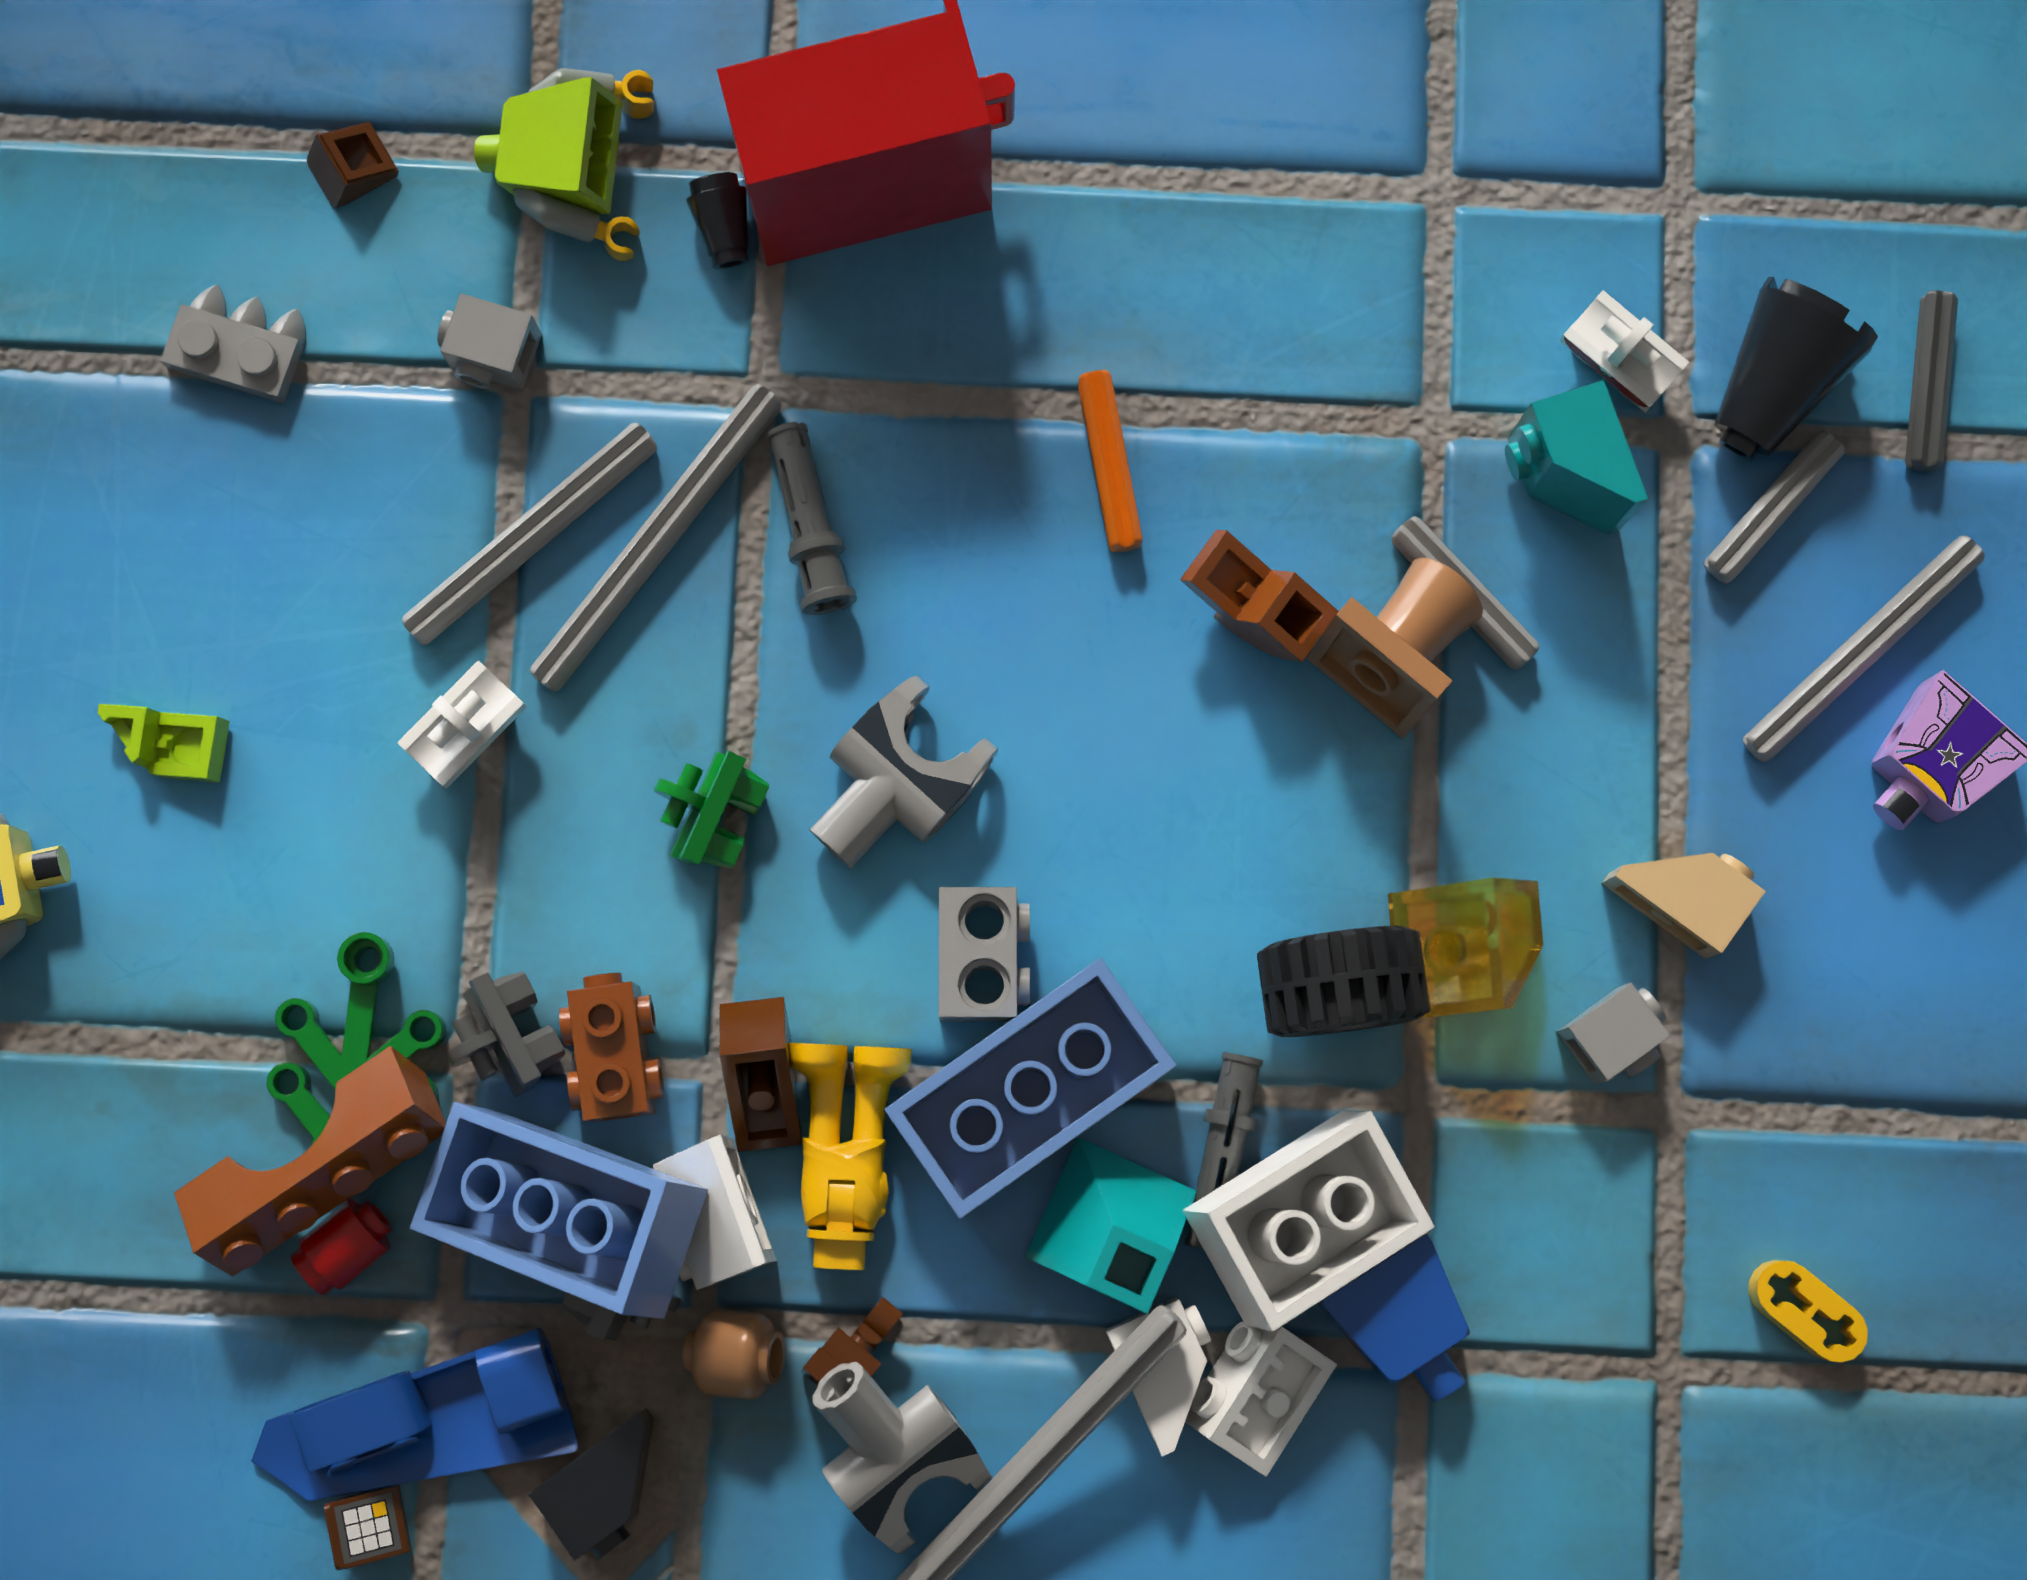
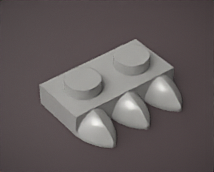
[160,285,306,404]

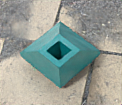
[1025,1137,1197,1314]

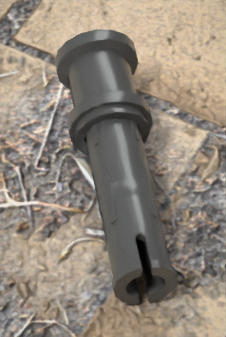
[767,422,857,615]

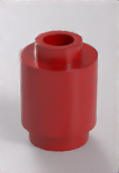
[290,1198,393,1296]

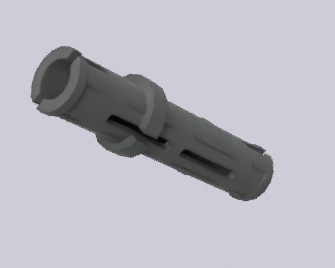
[1184,1052,1263,1249]

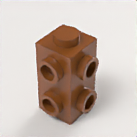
[559,973,665,1123]

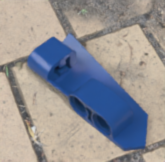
[251,1328,579,1501]

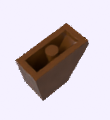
[719,997,802,1152]

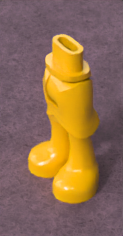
[789,1043,912,1270]

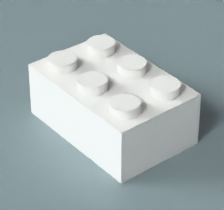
[1182,1111,1435,1332]

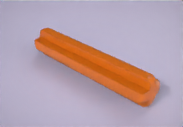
[1078,370,1143,552]

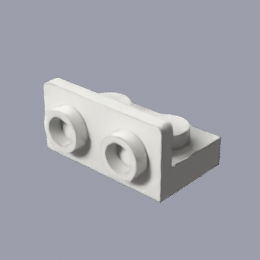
[1185,1321,1337,1477]

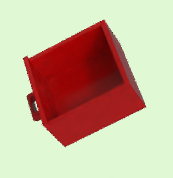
[717,0,1015,266]

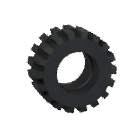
[1257,926,1431,1037]

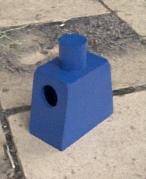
[1317,1234,1470,1402]

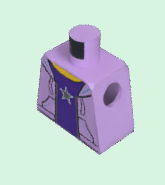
[1871,670,2027,830]

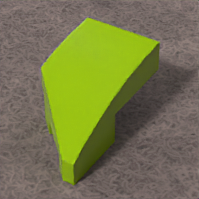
[97,704,230,783]

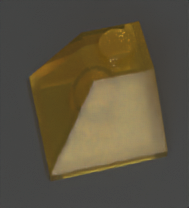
[1388,877,1544,1019]

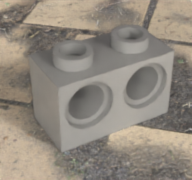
[939,887,1030,1022]

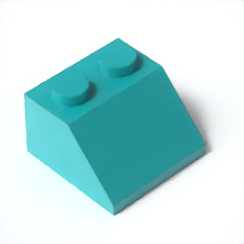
[1505,380,1648,535]

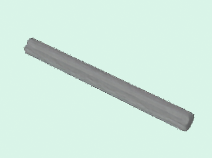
[530,384,781,692]
[896,1305,1187,1580]

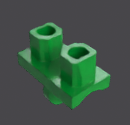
[654,751,769,869]

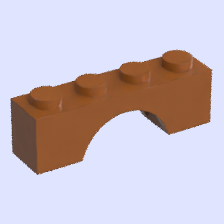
[174,1046,446,1277]

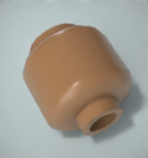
[682,1310,785,1400]

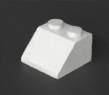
[653,1135,777,1290]

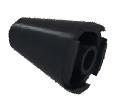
[1714,277,1878,460]

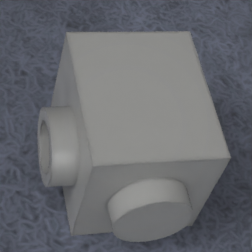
[437,293,542,391]
[1556,982,1671,1084]

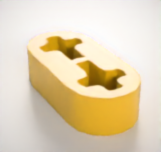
[1748,1260,1868,1363]

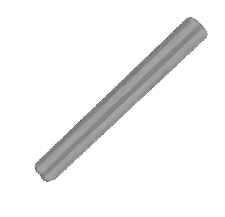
[401,422,657,645]
[1743,535,1985,762]

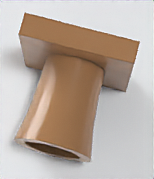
[1307,558,1483,739]

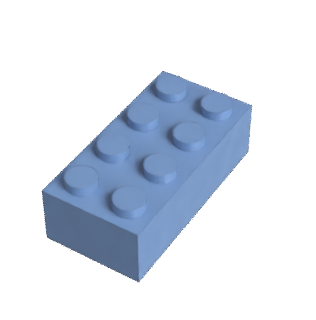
[884,957,1177,1219]
[410,1102,708,1319]

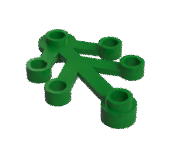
[267,932,446,1146]

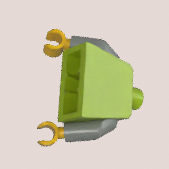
[474,68,654,261]

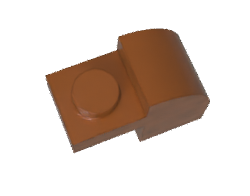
[1180,530,1339,662]

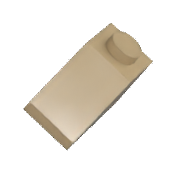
[1601,853,1766,959]

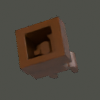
[801,1297,903,1386]

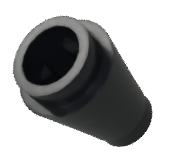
[686,172,749,269]

